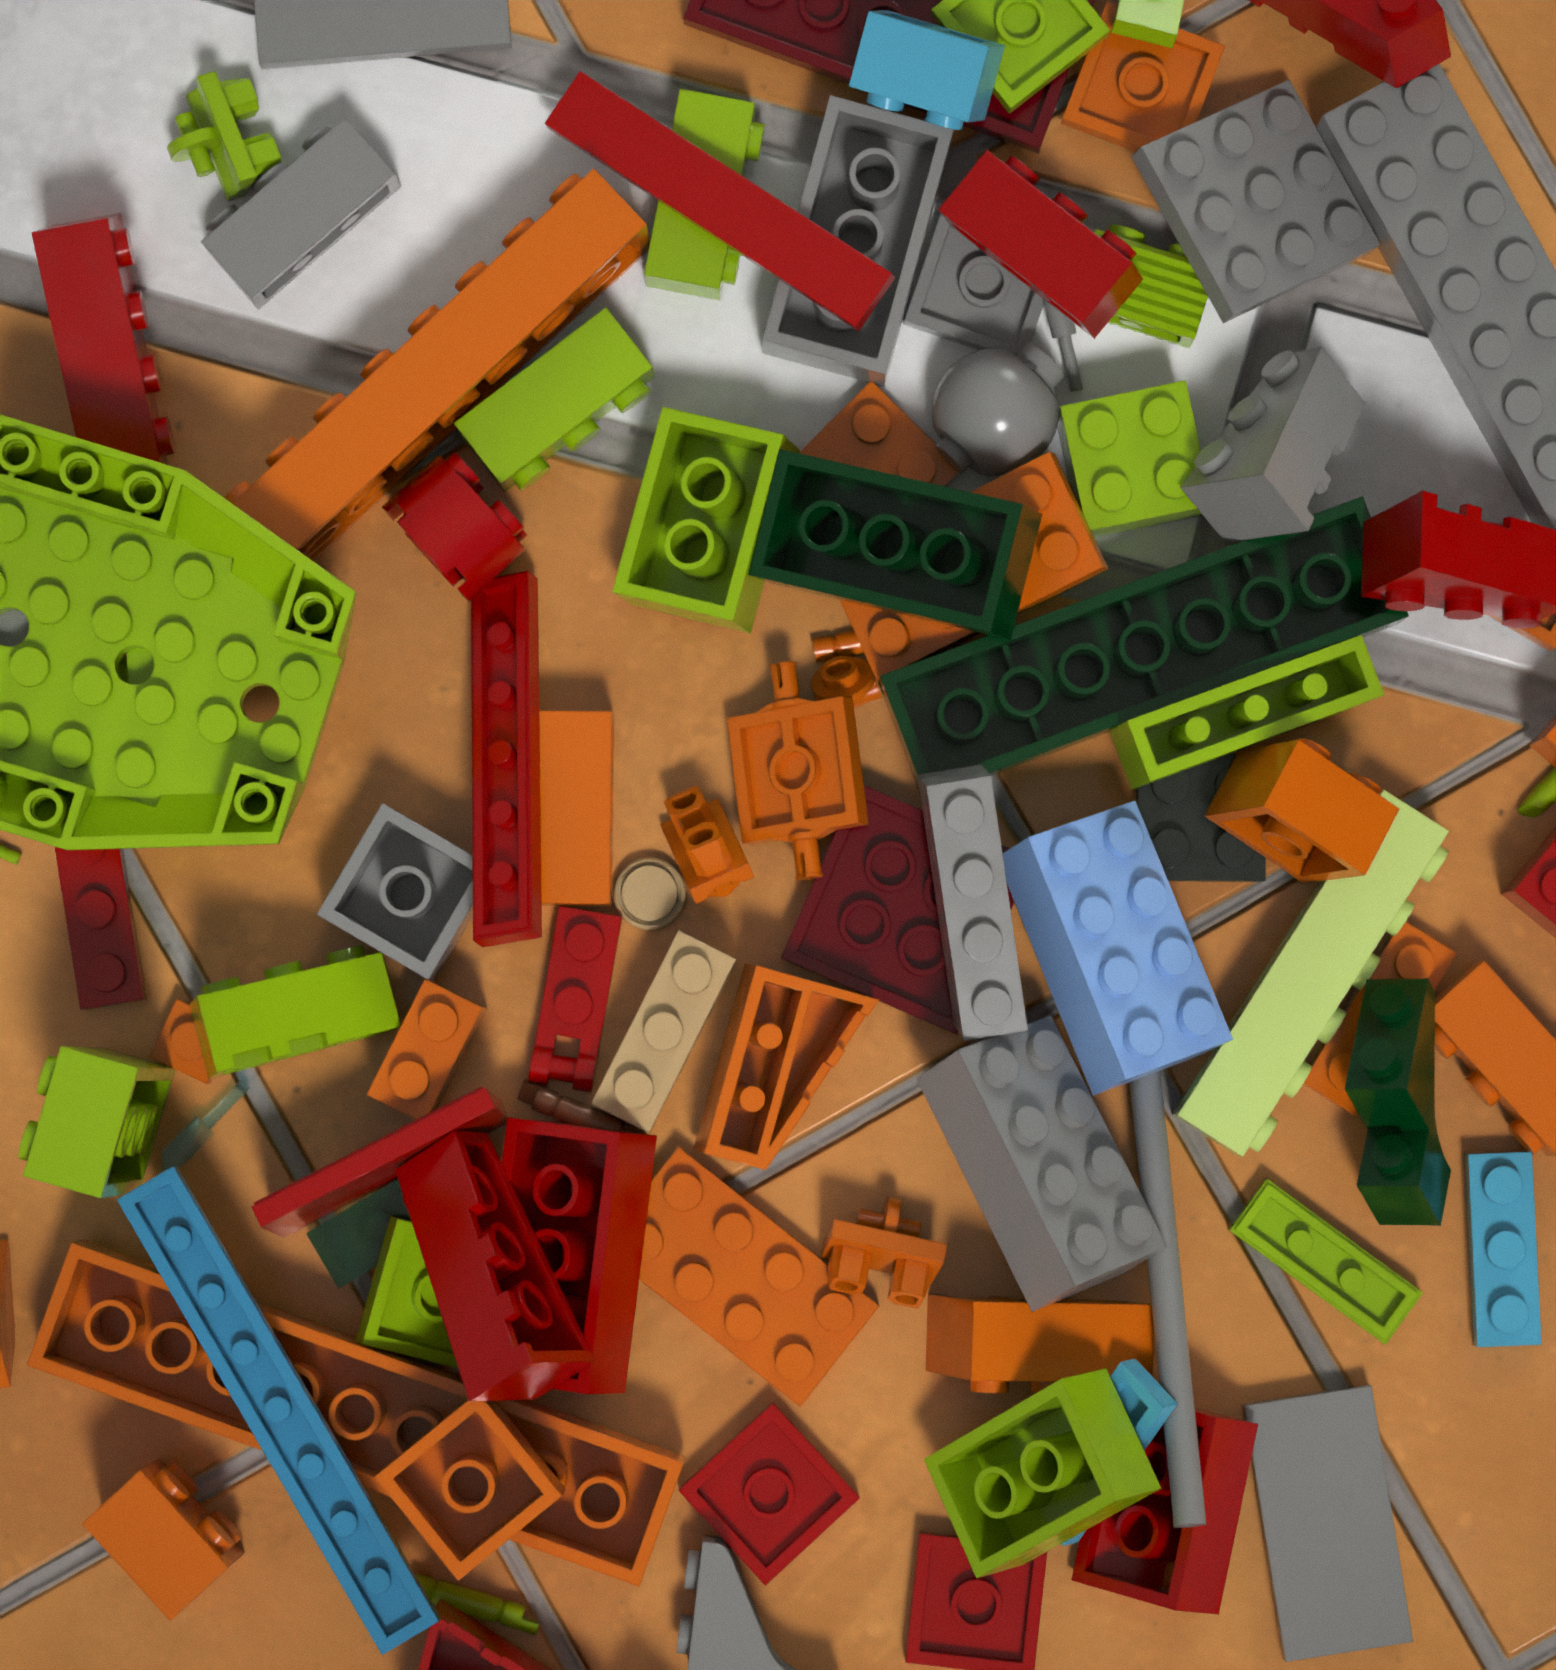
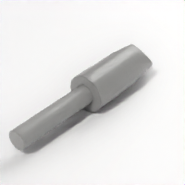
[1044,300,1083,392]

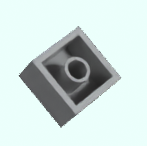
[317,803,473,981]

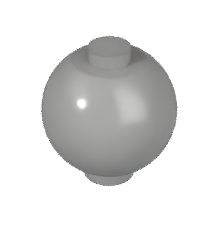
[932,342,1065,476]

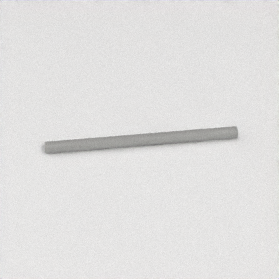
[1129,1071,1206,1528]

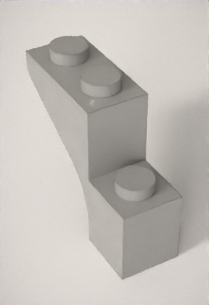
[677,1535,797,1670]

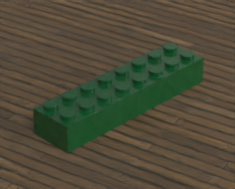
[878,496,1409,793]

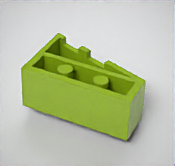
[189,945,401,1079]

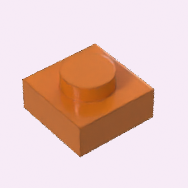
[149,999,213,1084]

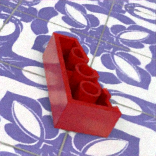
[31,213,175,465]

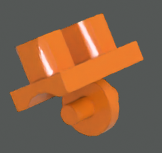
[660,786,754,904]
[821,1196,947,1308]

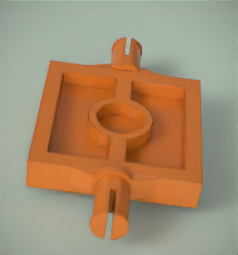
[727,661,869,880]

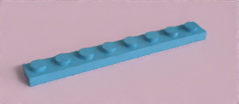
[117,1165,441,1655]

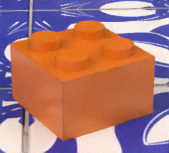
[1204,738,1399,883]
[375,1399,566,1581]
[82,1458,245,1621]

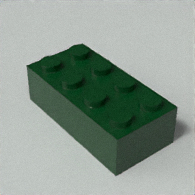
[748,449,1042,640]

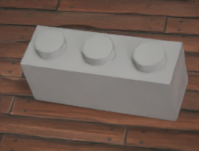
[201,117,401,310]

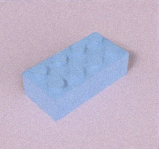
[1002,801,1233,1096]

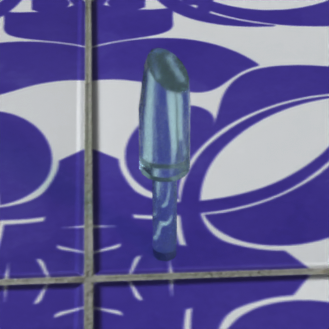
[161,1080,250,1172]

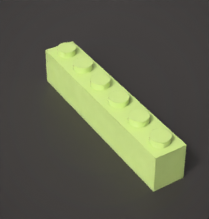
[1172,790,1449,1157]

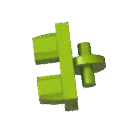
[167,71,281,201]

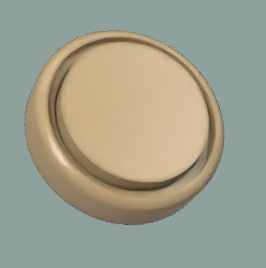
[613,857,687,930]

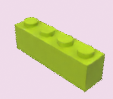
[1109,635,1385,790]

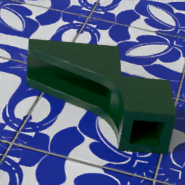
[1345,978,1451,1226]

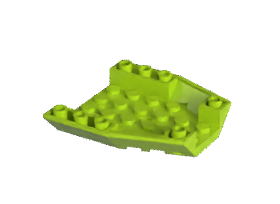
[0,414,357,851]

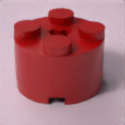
[382,452,527,602]

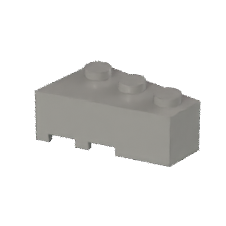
[1180,347,1365,543]

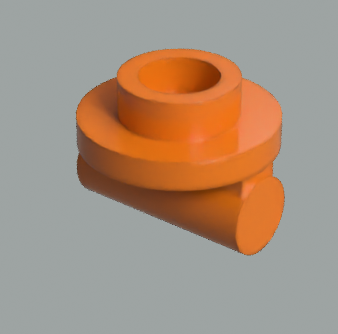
[811,656,882,708]

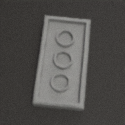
[254,0,512,69]
[1242,1384,1413,1662]

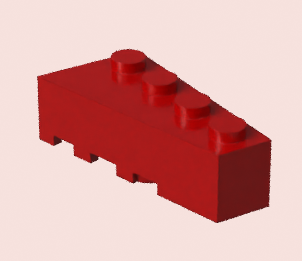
[395,1130,596,1402]

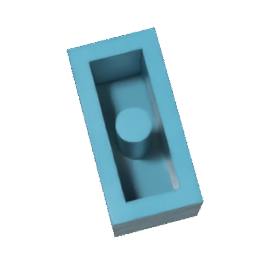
[849,10,1005,130]

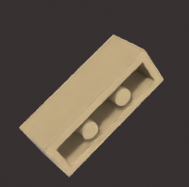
[591,930,737,1133]

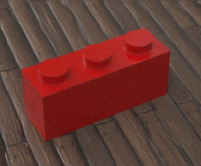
[938,150,1143,339]

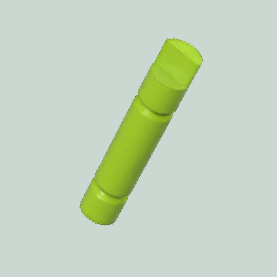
[415,1573,540,1635]

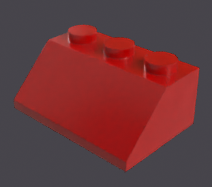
[1071,1408,1258,1615]

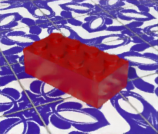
[502,1117,657,1395]

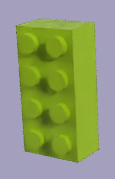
[18,1046,176,1198]

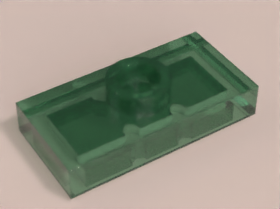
[306,1179,411,1289]

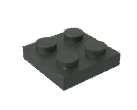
[1136,753,1266,882]

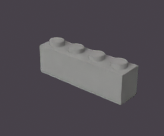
[918,765,1028,1041]

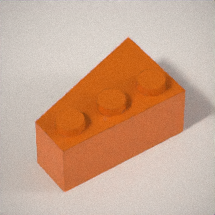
[693,964,879,1170]
[925,1294,1154,1393]

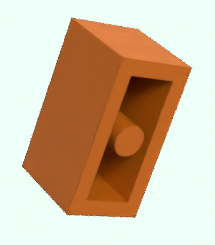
[366,979,487,1119]

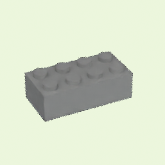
[762,95,954,386]
[917,1015,1167,1312]

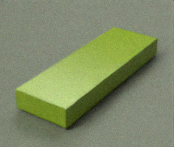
[1228,1178,1423,1345]

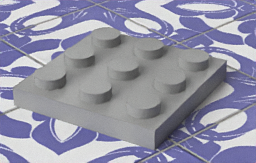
[1131,80,1381,323]

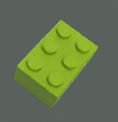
[612,407,800,634]
[924,1368,1161,1579]

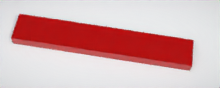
[544,71,895,331]
[471,570,542,948]

